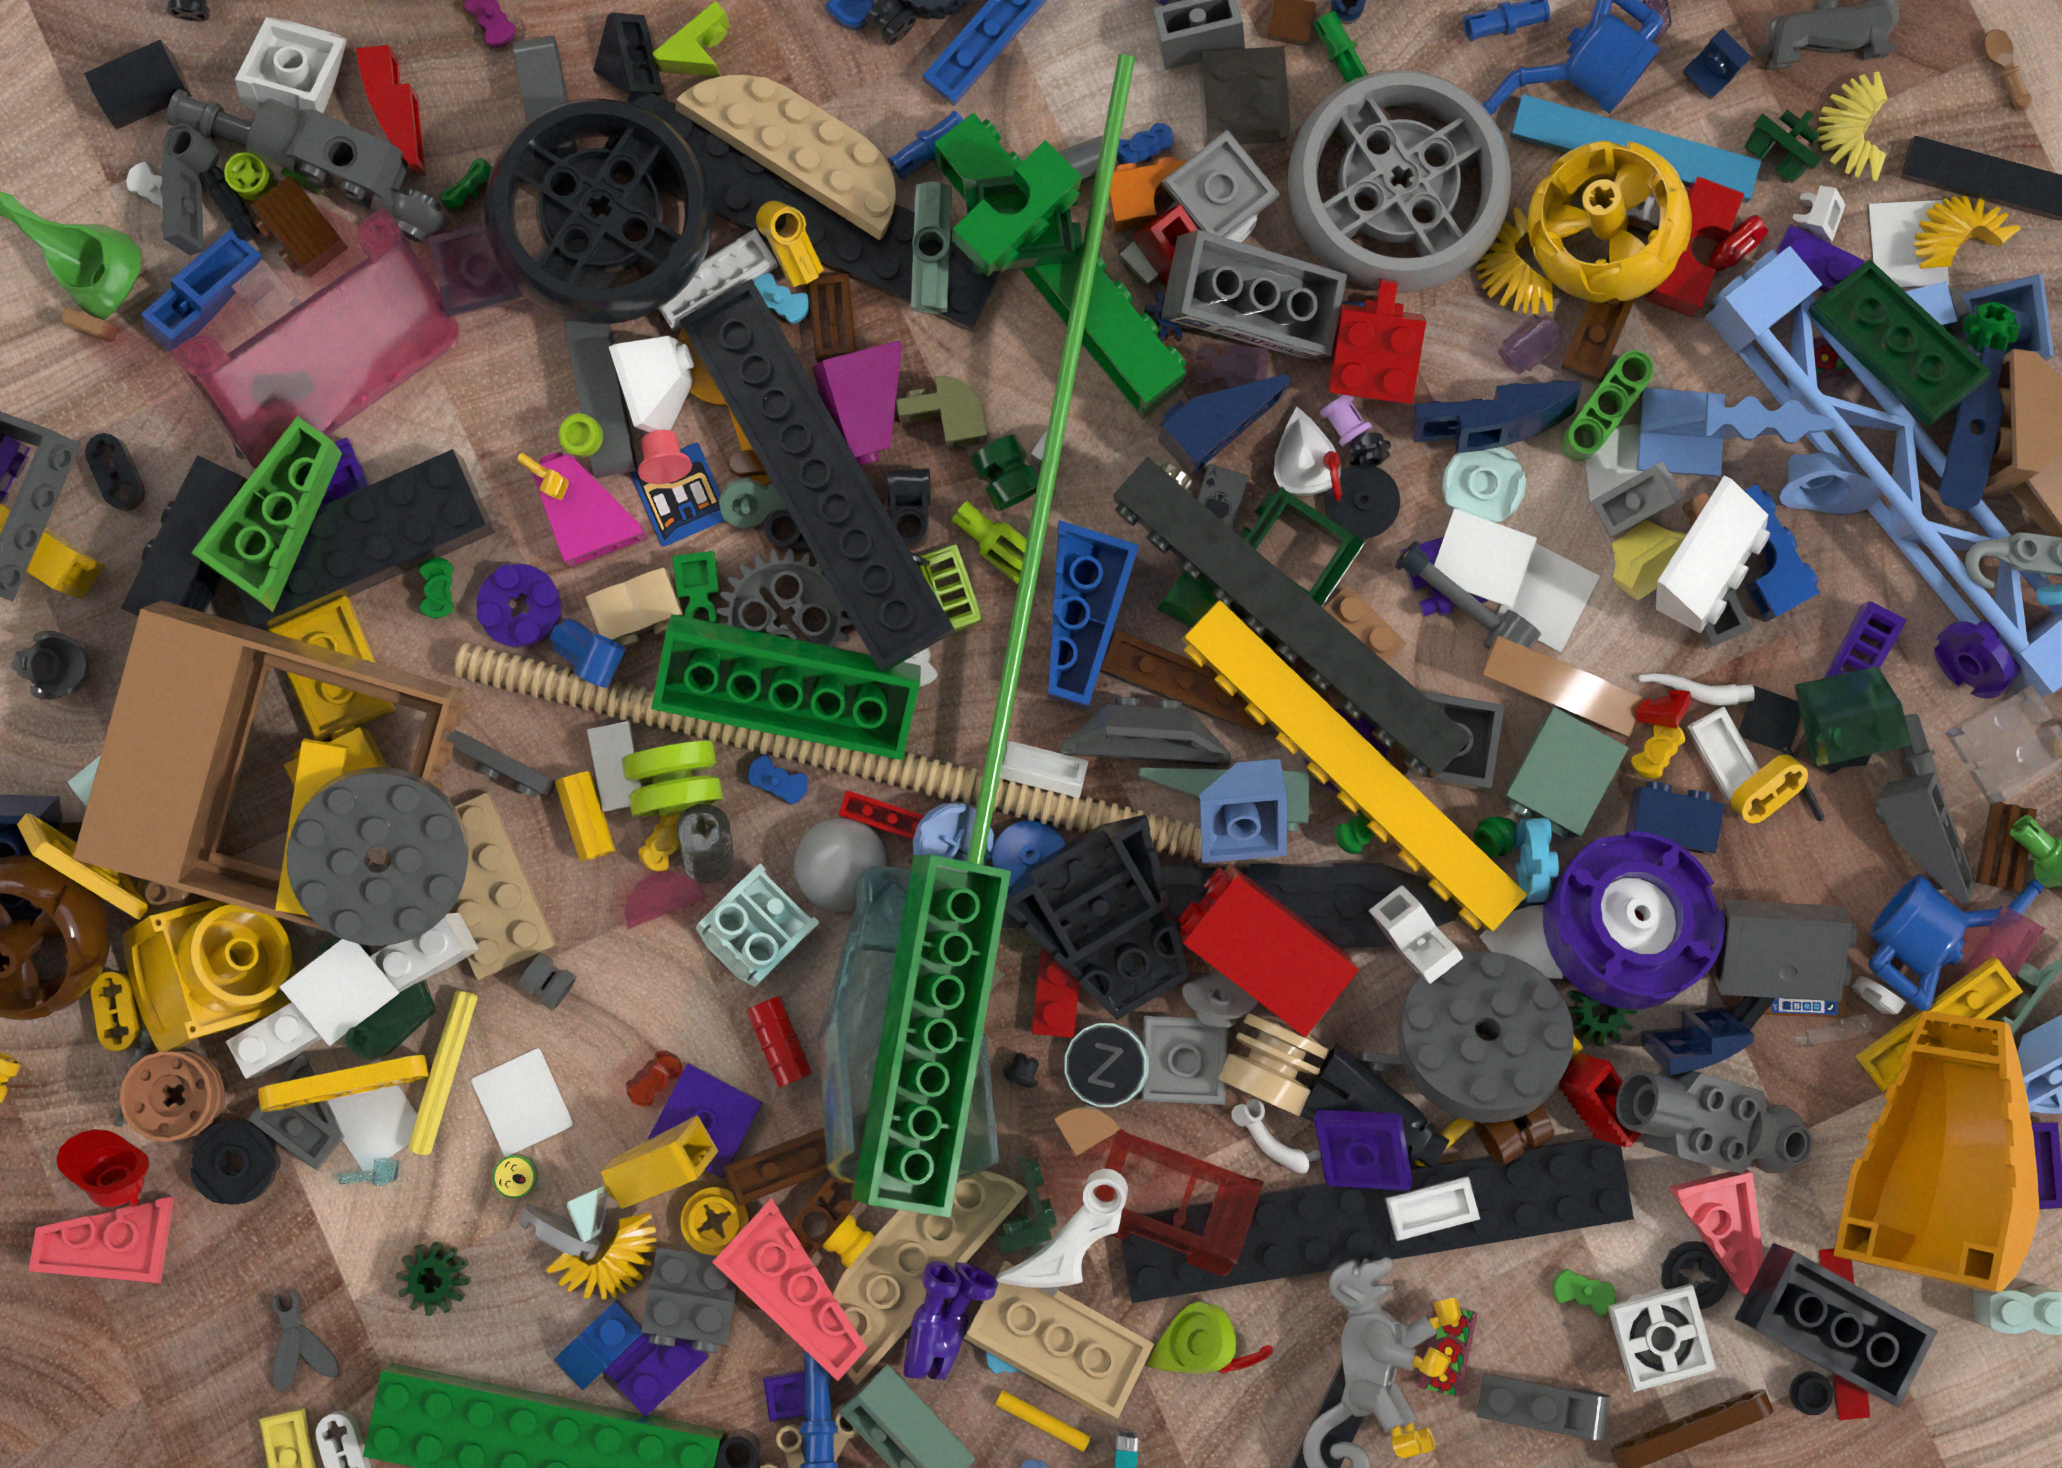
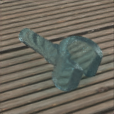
[338,1158,399,1186]

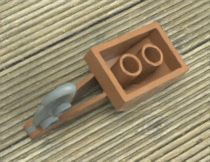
[1965,349,2062,589]

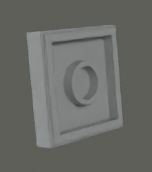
[1161,130,1280,238]
[1140,1016,1228,1105]

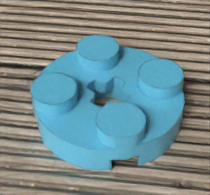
[1515,818,1559,903]

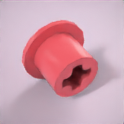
[638,430,692,484]

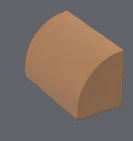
[1053,1104,1120,1156]

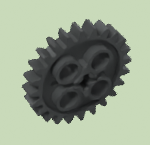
[717,549,853,648]

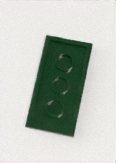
[1808,259,1992,427]

